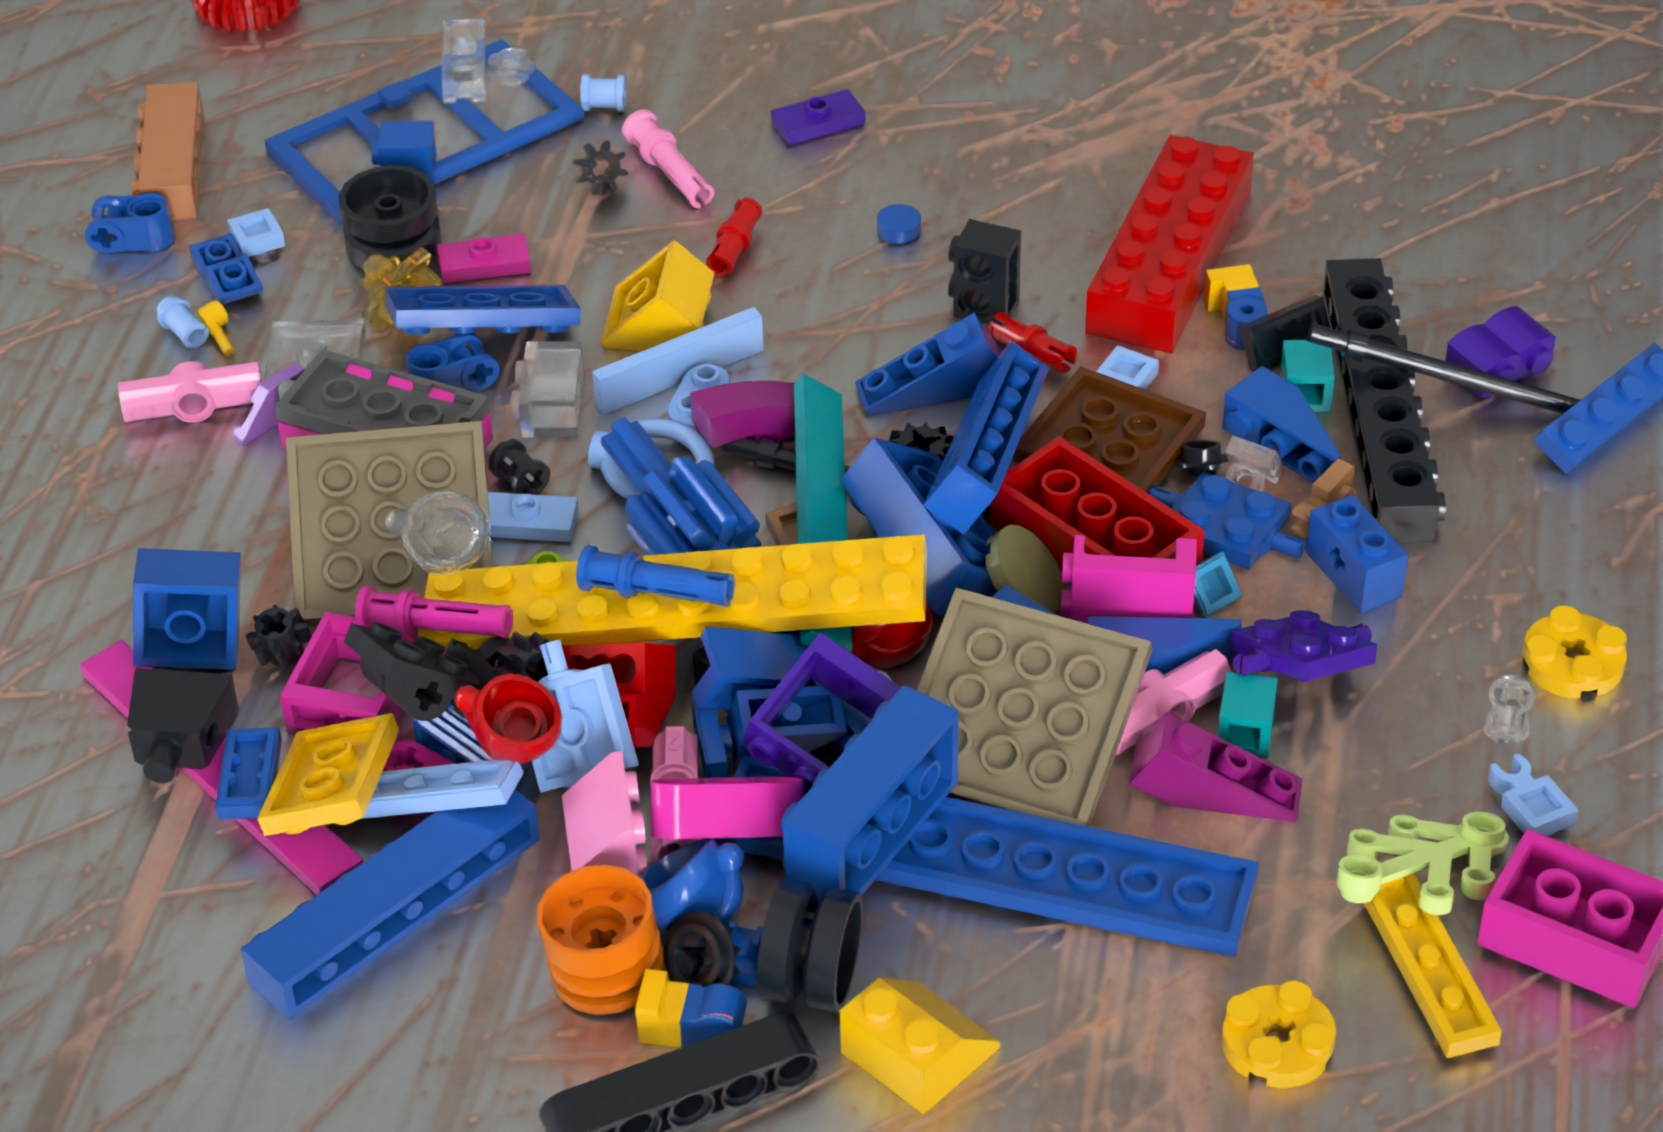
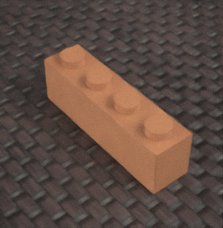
[131,81,204,221]

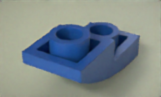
[190,233,263,305]

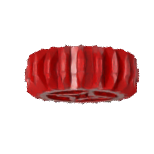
[192,0,300,34]

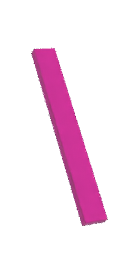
[80,639,363,895]

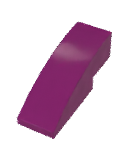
[690,380,795,448]

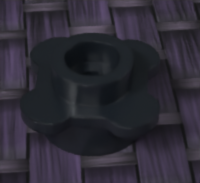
[1175,440,1230,476]

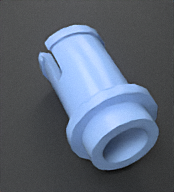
[157,296,209,349]

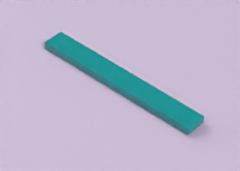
[794,373,852,653]

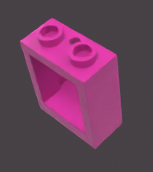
[280,611,419,733]

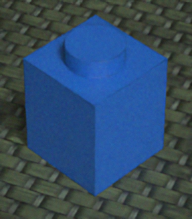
[371,121,437,182]

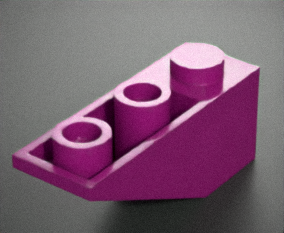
[1129,712,1302,822]

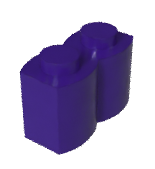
[1445,306,1556,398]

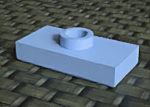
[488,492,579,542]

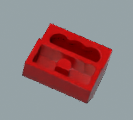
[562,642,676,747]

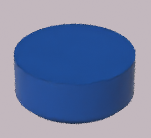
[877,204,921,244]

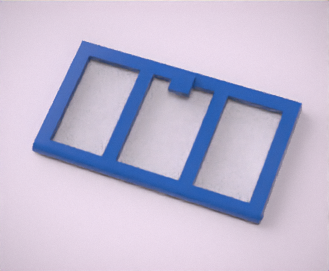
[264,39,584,226]

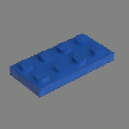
[385,285,581,335]

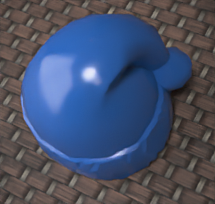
[640,838,744,932]

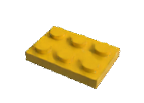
[257,713,399,836]

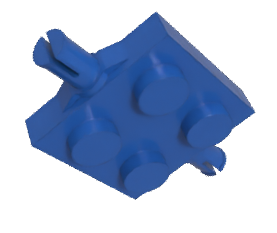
[1149,472,1306,570]

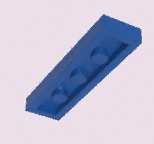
[1533,343,1663,475]

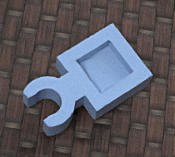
[1488,754,1579,836]

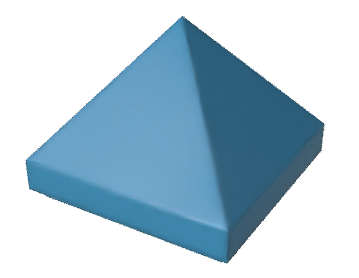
[1194,552,1242,618]

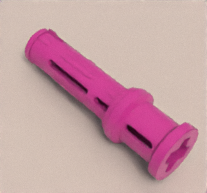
[355,586,513,638]

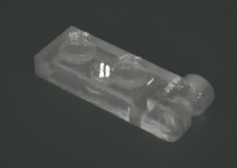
[442,19,486,103]

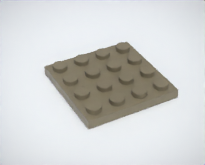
[285,421,493,626]
[916,588,1153,827]

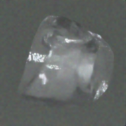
[384,490,490,575]

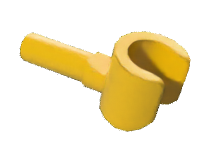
[197,300,235,357]

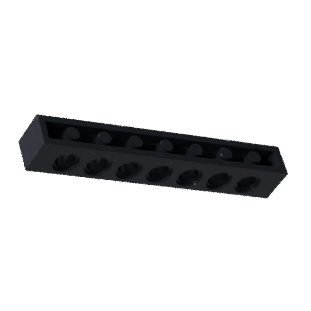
[1322,258,1446,543]

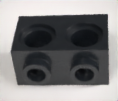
[948,219,1021,326]

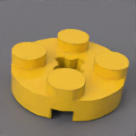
[1522,606,1627,698]
[1221,980,1336,1088]

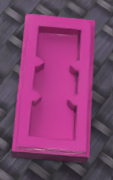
[437,233,531,284]

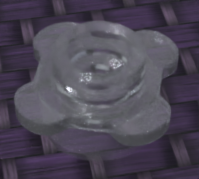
[487,48,535,86]

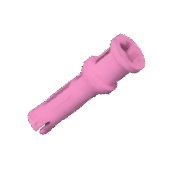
[622,109,715,208]

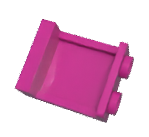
[1061,535,1197,624]

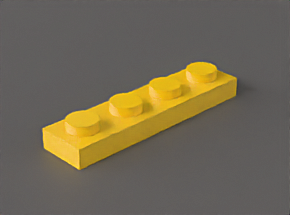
[1364,873,1502,1058]

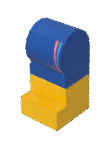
[1203,264,1267,350]
[635,969,747,1047]

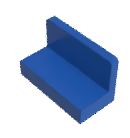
[692,626,809,710]

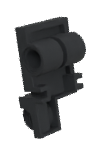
[343,622,510,721]

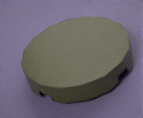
[985,525,1065,613]

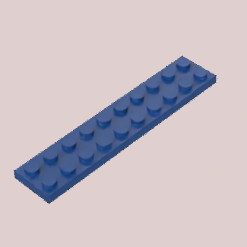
[713,755,1259,957]

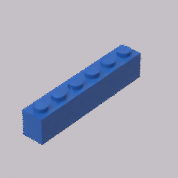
[923,340,1049,535]
[241,789,540,1020]

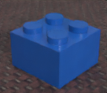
[133,548,241,670]

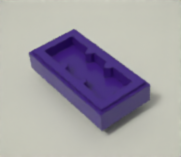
[771,89,866,145]

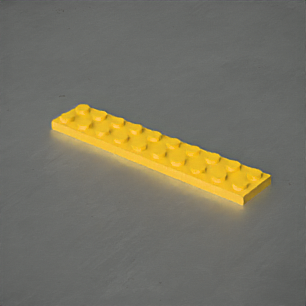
[418,534,927,654]

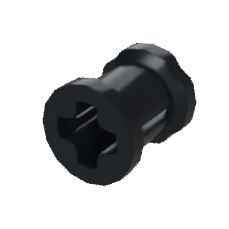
[488,439,550,495]

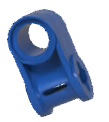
[85,193,175,254]
[406,333,500,392]

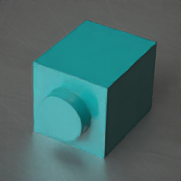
[1280,340,1335,412]
[1218,672,1278,758]

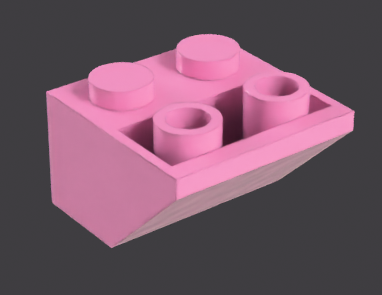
[562,751,648,877]

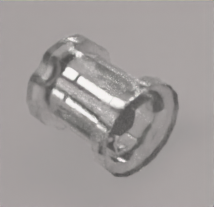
[1484,675,1536,744]

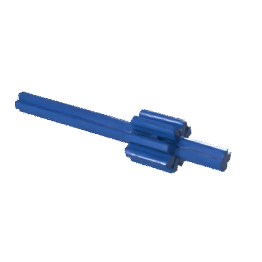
[601,417,872,754]

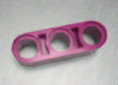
[651,777,804,839]

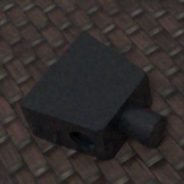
[127,668,239,783]

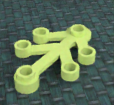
[1336,812,1509,915]

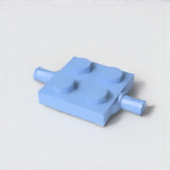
[532,639,639,793]

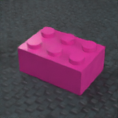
[1477,829,1663,1008]

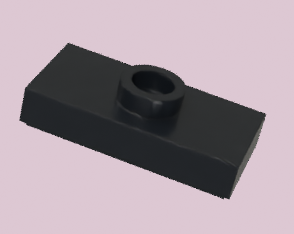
[1240,295,1330,371]

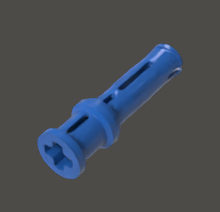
[576,545,735,607]

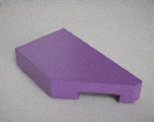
[233,362,305,446]

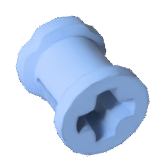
[581,73,627,112]

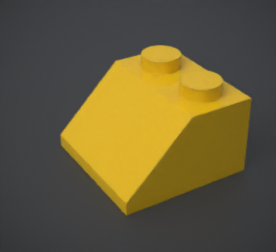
[600,240,714,351]
[840,977,1000,1115]

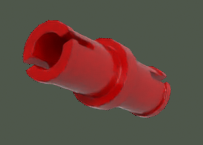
[706,197,762,277]
[988,312,1077,374]

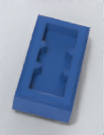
[691,693,733,778]
[215,727,282,819]

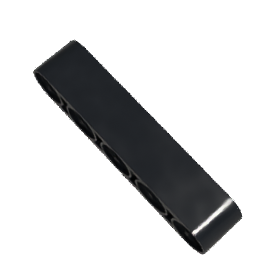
[539,1012,820,1132]

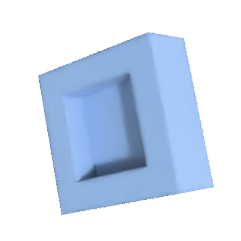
[227,208,285,257]
[1096,345,1159,390]

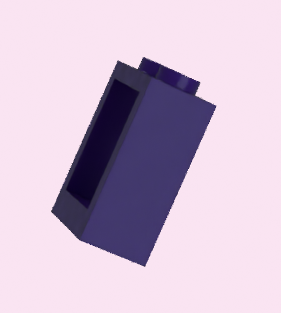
[742,632,902,794]

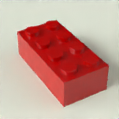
[990,436,1204,573]

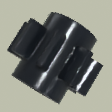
[573,141,629,195]
[246,605,312,670]
[496,632,549,682]

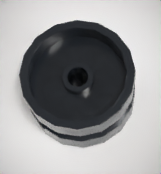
[338,165,442,274]
[757,879,863,1014]

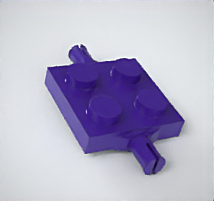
[1230,610,1377,682]

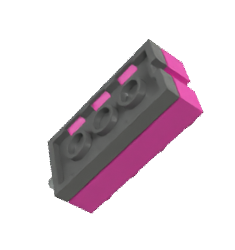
[275,349,493,450]

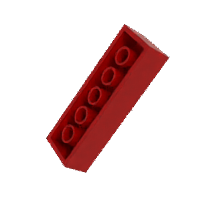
[1085,135,1254,354]

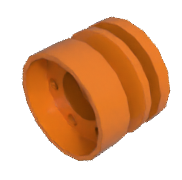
[537,864,665,1015]

